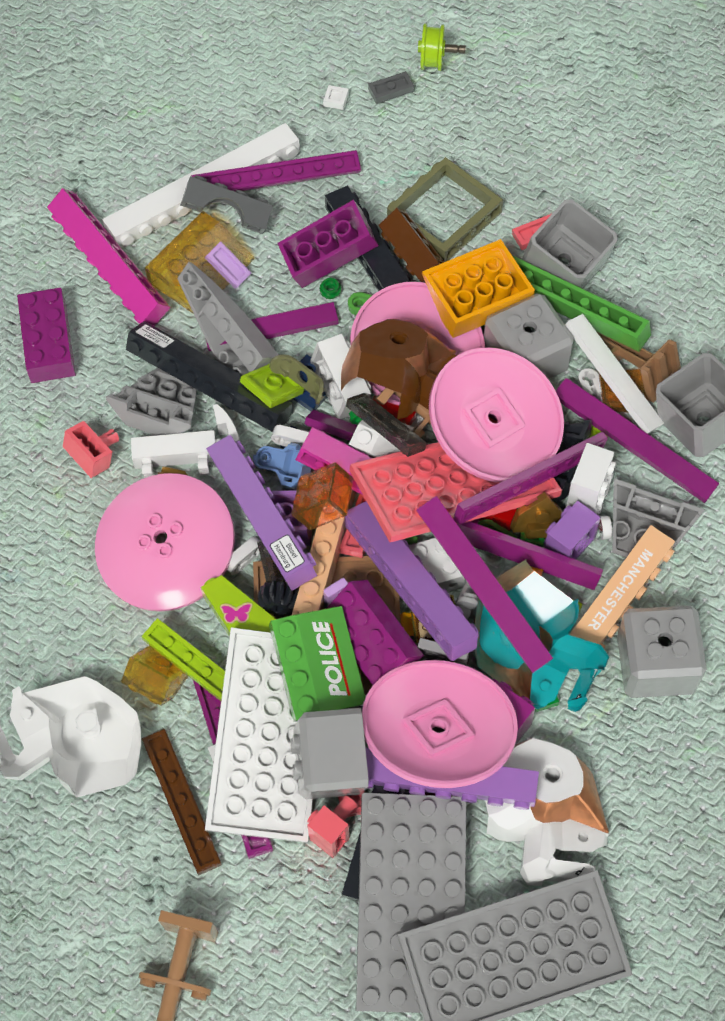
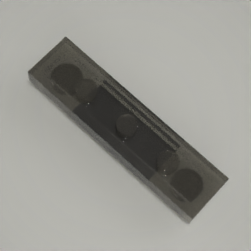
[346,393,427,457]

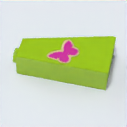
[200,575,276,637]

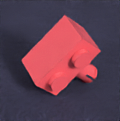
[63,421,119,478]
[307,795,357,858]

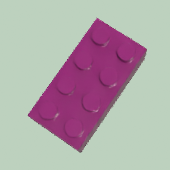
[277,200,379,288]
[17,287,76,383]
[326,580,424,685]

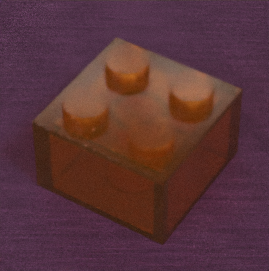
[291,462,354,530]

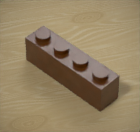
[378,208,444,283]

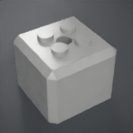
[522,199,618,289]
[484,293,574,379]
[656,353,725,457]
[617,605,707,698]
[290,708,368,799]

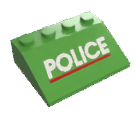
[269,606,366,722]

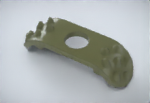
[269,355,326,405]

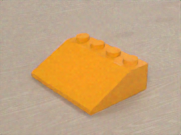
[422,239,535,338]

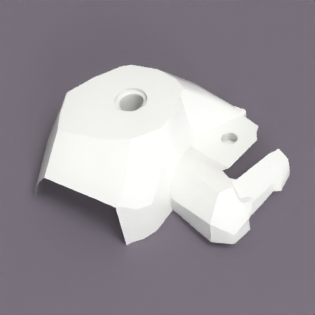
[0,676,141,798]

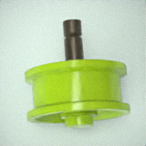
[418,23,466,71]

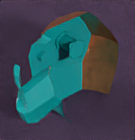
[475,560,609,712]

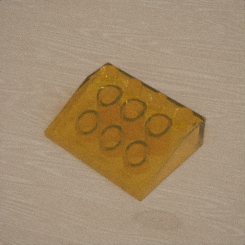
[145,211,254,314]

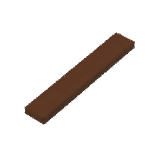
[141,729,222,876]

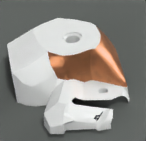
[485,738,609,887]

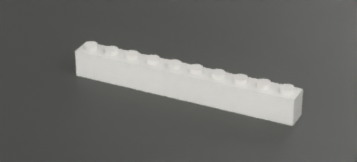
[102,123,300,248]

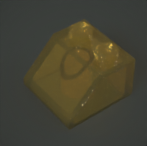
[121,645,188,706]

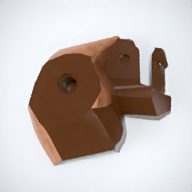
[341,319,457,420]

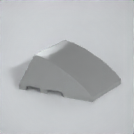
[106,368,197,436]
[612,478,705,568]

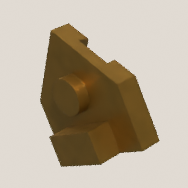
[511,492,562,539]

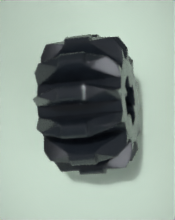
[257,580,298,617]

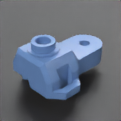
[253,443,311,488]

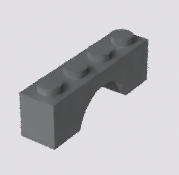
[180,176,273,234]

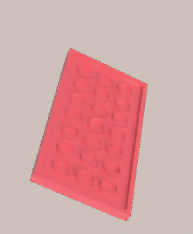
[349,442,562,543]

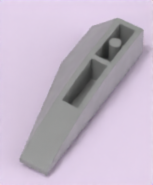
[177,262,279,375]

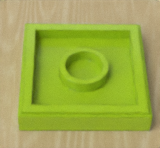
[240,364,304,408]

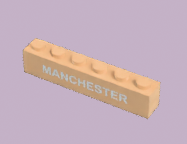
[569,525,675,648]

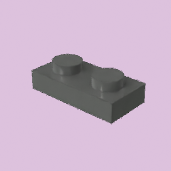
[368,71,414,104]

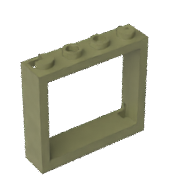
[387,157,503,262]

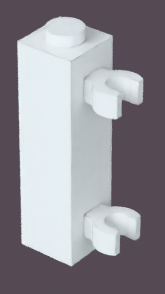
[131,430,220,478]

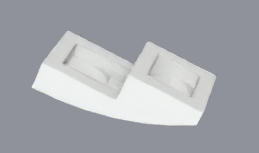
[213,404,240,442]

